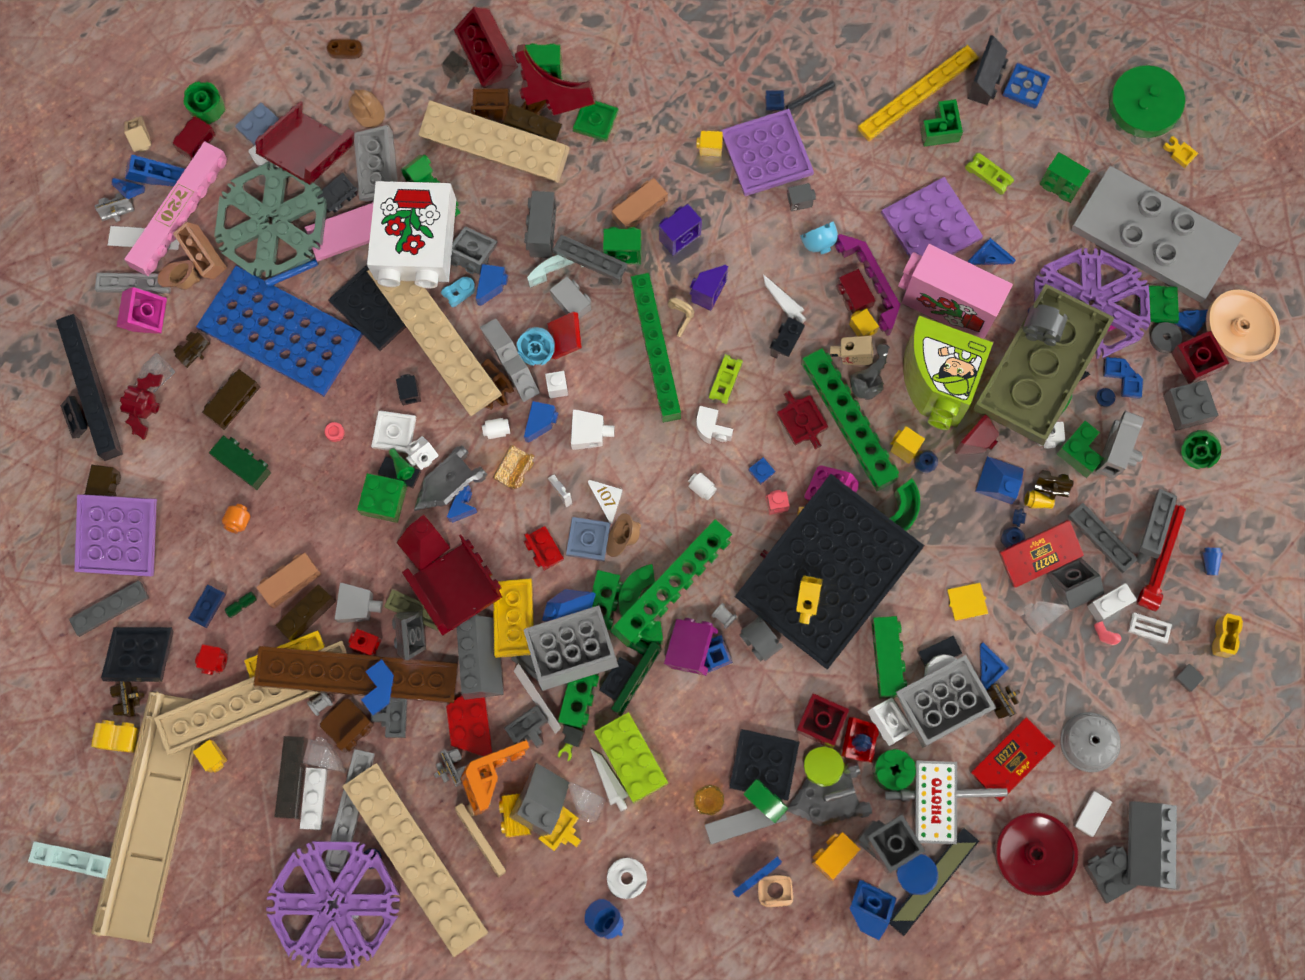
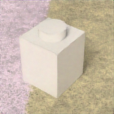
[545,371,568,398]

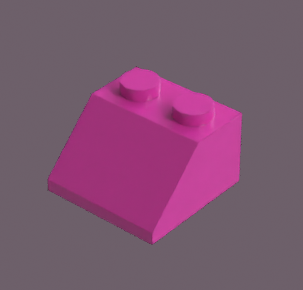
[117,287,167,334]

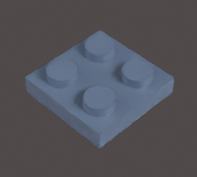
[235,103,279,146]
[566,517,611,562]

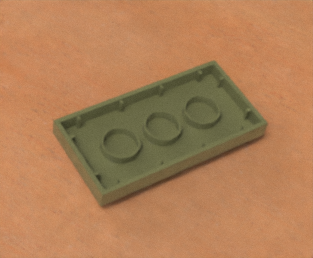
[974,283,1115,446]

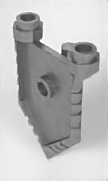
[414,445,488,511]
[787,762,872,826]

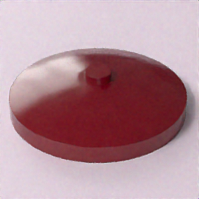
[995,813,1078,896]

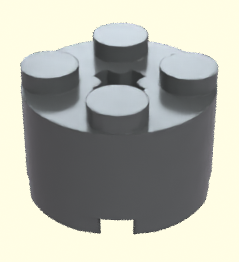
[1023,305,1068,346]
[740,616,783,662]

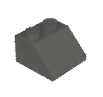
[1046,557,1104,610]

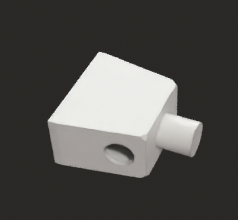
[571,410,615,450]

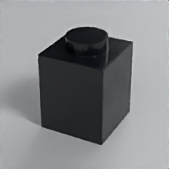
[396,374,421,406]

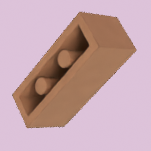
[612,178,668,229]
[173,222,227,279]
[257,553,322,609]

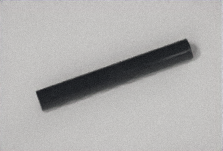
[786,80,835,111]

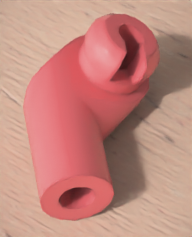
[1094,621,1121,645]

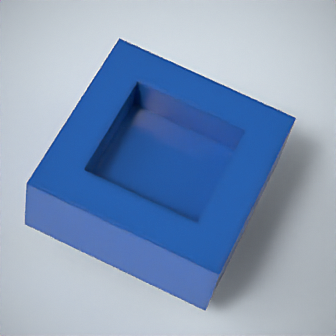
[748,458,776,485]

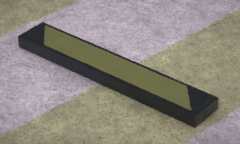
[889,828,979,936]

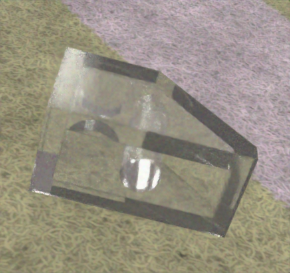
[135,353,175,393]
[1020,601,1070,635]
[303,737,346,773]
[568,782,607,824]

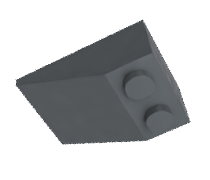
[392,611,426,660]
[509,763,570,836]

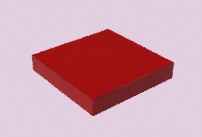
[547,312,582,360]

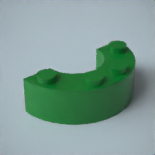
[401,154,460,217]
[889,478,921,532]
[619,564,663,645]

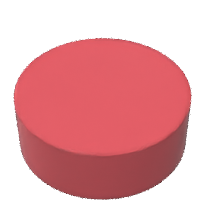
[324,422,345,442]

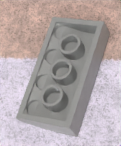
[354,125,397,201]

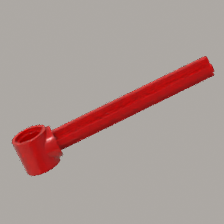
[1136,505,1186,612]

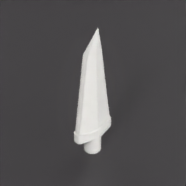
[763,275,806,323]
[590,749,628,811]

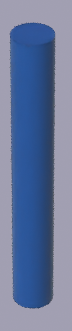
[264,259,318,287]

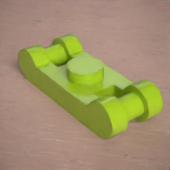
[965,153,1014,195]
[709,354,743,405]

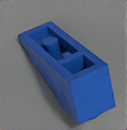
[124,154,185,186]

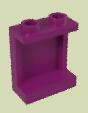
[664,618,718,676]

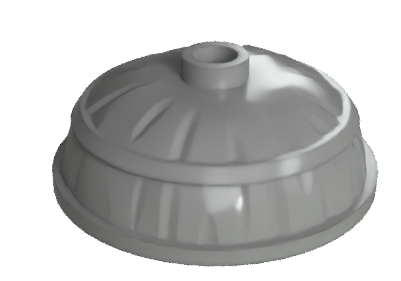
[1060,712,1121,772]

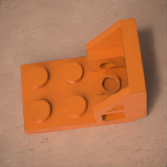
[460,740,530,816]

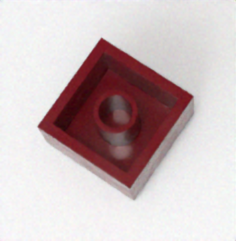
[1171,331,1229,384]
[796,693,850,748]

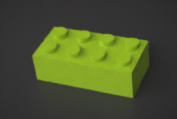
[594,712,668,804]

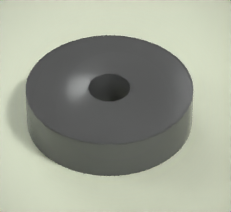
[1150,322,1182,353]

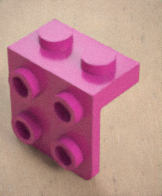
[804,465,859,501]

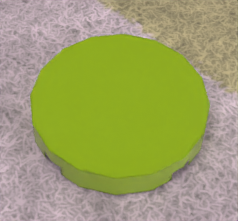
[804,747,844,787]

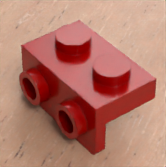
[841,717,879,763]

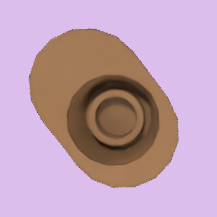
[348,89,385,128]
[157,260,200,290]
[606,513,641,557]

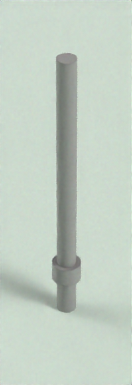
[885,788,1008,801]

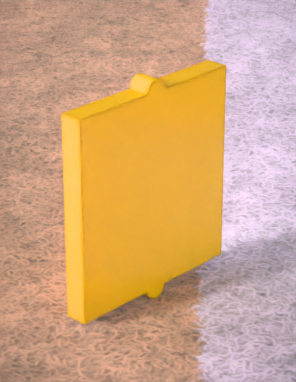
[947,583,988,621]

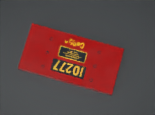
[999,520,1084,588]
[970,717,1055,802]

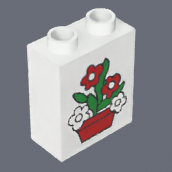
[367,181,456,288]

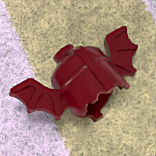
[119,373,163,440]

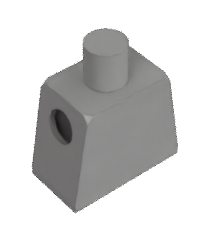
[335,583,383,623]

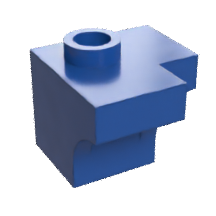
[704,635,733,673]

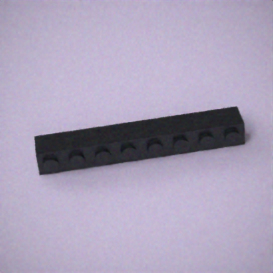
[56,314,123,461]

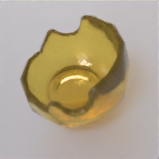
[694,785,724,816]

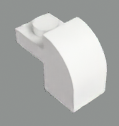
[696,406,733,444]

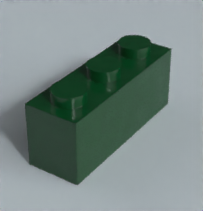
[209,435,271,490]

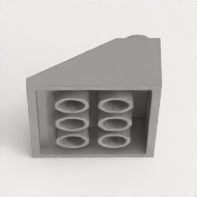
[523,606,618,691]
[896,655,996,748]

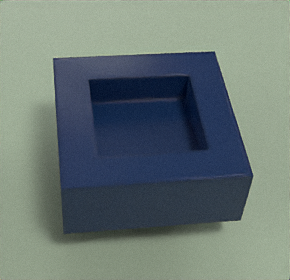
[765,90,784,110]

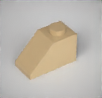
[124,116,151,152]

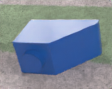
[476,264,508,306]
[524,401,558,443]

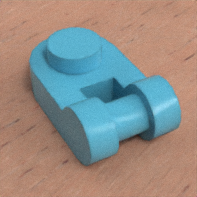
[441,277,475,307]

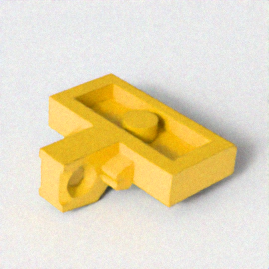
[538,807,581,851]

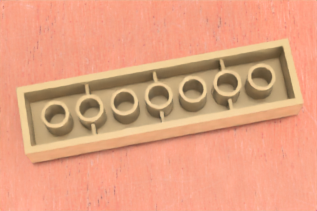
[418,100,570,183]

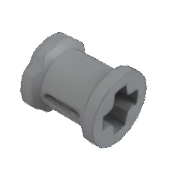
[711,603,737,629]
[307,692,334,716]

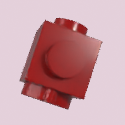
[349,629,382,656]
[195,644,228,676]

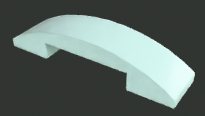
[527,255,584,287]
[28,842,111,878]

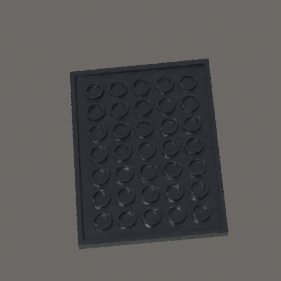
[734,474,925,670]

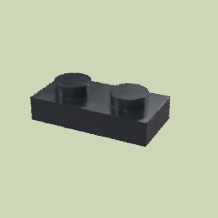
[60,396,87,439]
[599,657,636,701]

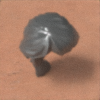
[850,344,890,400]

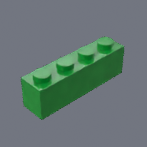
[871,616,907,699]

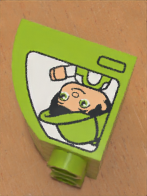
[903,316,993,430]

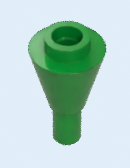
[389,448,414,480]

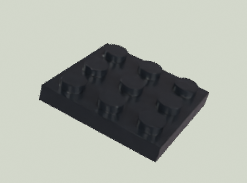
[101,627,174,682]
[729,729,800,801]

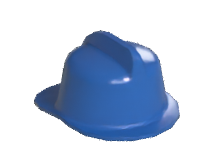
[584,899,624,939]

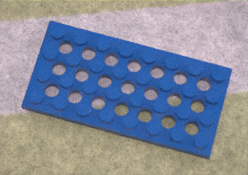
[196,266,363,397]

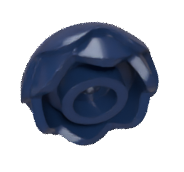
[914,450,938,473]
[1001,527,1025,548]

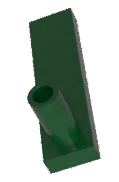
[611,640,662,716]

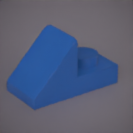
[447,485,477,523]

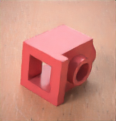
[766,490,790,515]

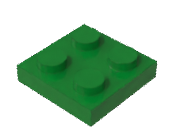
[1138,285,1179,324]

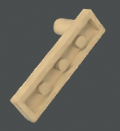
[455,803,506,878]

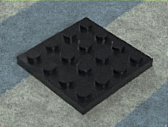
[328,265,406,351]

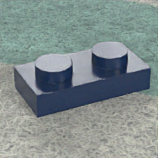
[188,585,226,628]

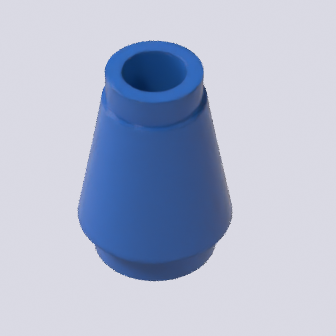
[1202,547,1223,575]

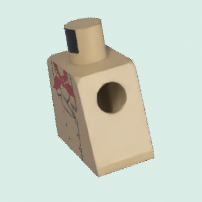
[830,336,874,366]

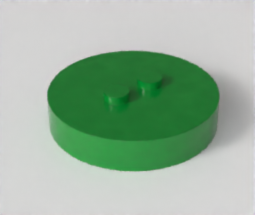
[1109,65,1186,138]

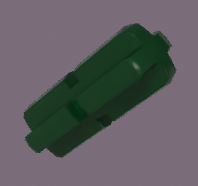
[225,591,257,618]

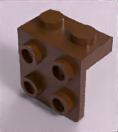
[320,698,374,753]

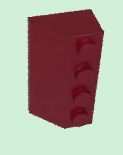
[454,7,518,88]

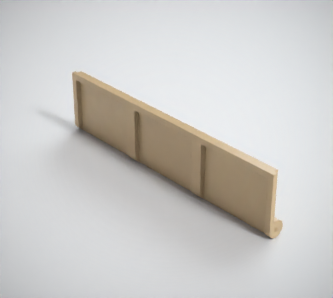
[91,691,198,943]

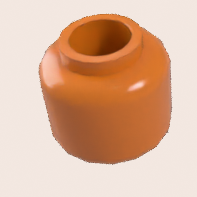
[221,504,251,534]

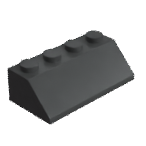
[456,615,504,700]
[1127,801,1177,889]

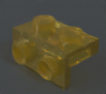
[492,445,535,490]

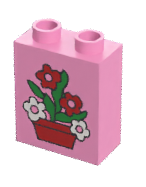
[898,244,1013,339]

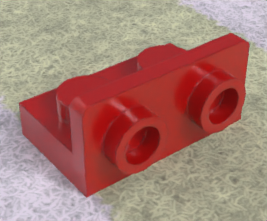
[523,526,564,571]

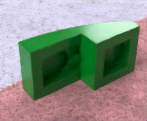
[743,779,789,823]

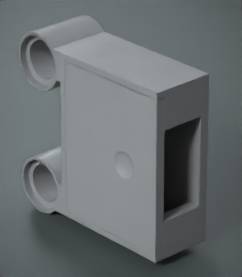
[1096,411,1144,479]

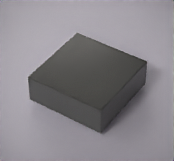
[1175,664,1204,692]

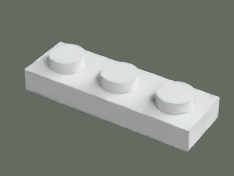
[300,768,328,830]

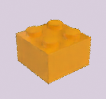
[811,832,861,881]

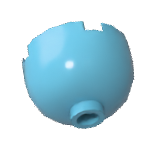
[800,221,838,255]
[517,327,555,366]

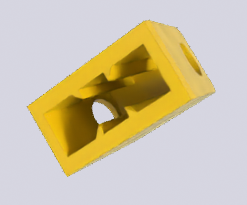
[796,575,823,624]

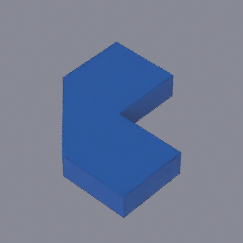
[1103,357,1143,399]
[361,660,394,716]
[732,856,782,897]

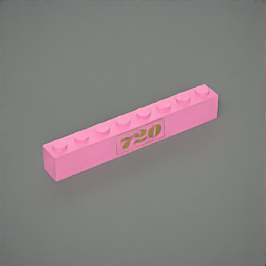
[124,142,227,277]

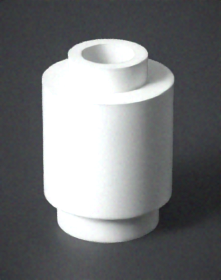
[482,418,510,440]
[688,473,717,500]

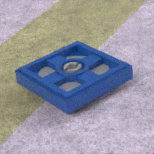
[1002,63,1051,109]

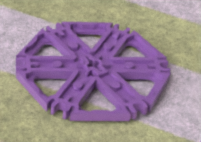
[1034,248,1151,359]
[266,841,400,968]

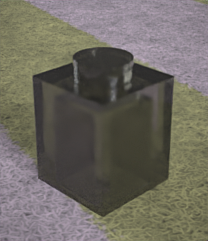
[442,51,469,84]

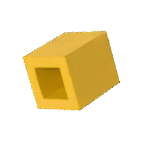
[696,131,723,157]
[849,308,879,337]
[193,740,228,773]

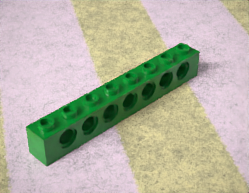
[631,273,681,423]
[801,348,899,492]
[610,519,732,647]
[558,570,623,730]

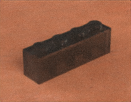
[274,736,309,820]

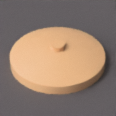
[1206,290,1280,362]

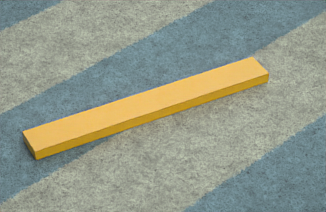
[857,44,979,141]

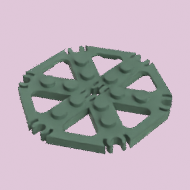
[214,163,327,279]

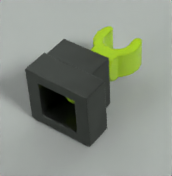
[558,725,585,761]

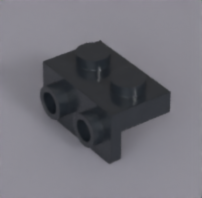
[317,173,358,214]
[769,317,805,359]

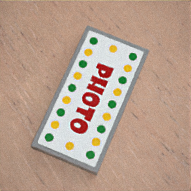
[915,760,957,844]

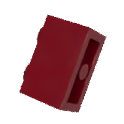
[172,116,216,161]
[836,269,876,314]

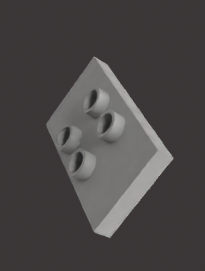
[1071,166,1242,303]

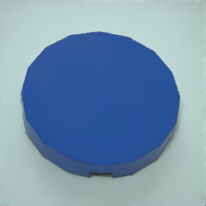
[897,854,938,895]

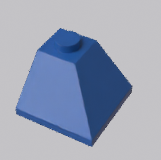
[975,456,1024,505]
[542,589,596,622]
[849,880,897,940]

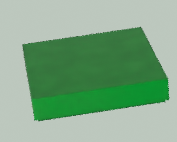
[573,101,619,142]

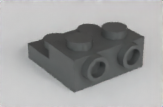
[451,227,497,274]
[1084,845,1137,903]

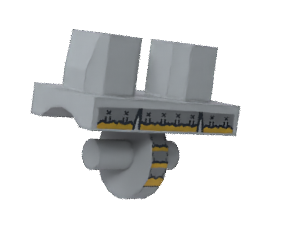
[95,193,134,222]
[434,749,466,787]

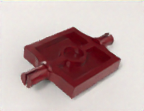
[777,391,829,450]

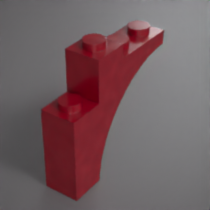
[515,44,595,116]

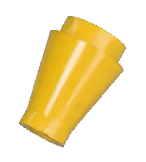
[1024,490,1055,509]

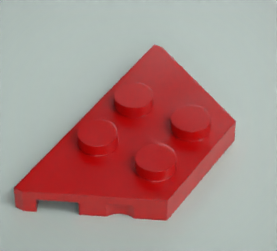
[446,696,493,756]

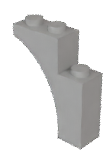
[480,318,540,402]

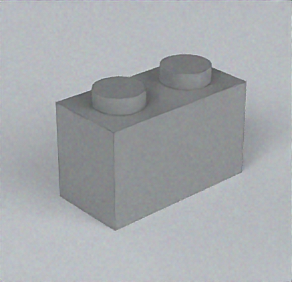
[550,277,591,319]

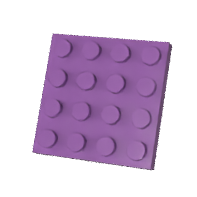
[721,109,814,196]
[881,177,983,258]
[74,494,157,576]

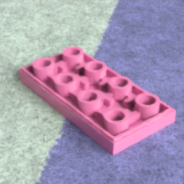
[305,203,374,261]

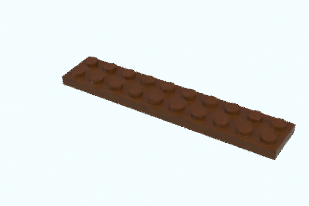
[253,646,458,703]

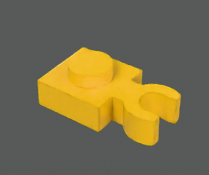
[1163,136,1198,168]

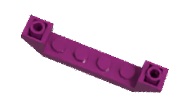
[835,234,900,336]

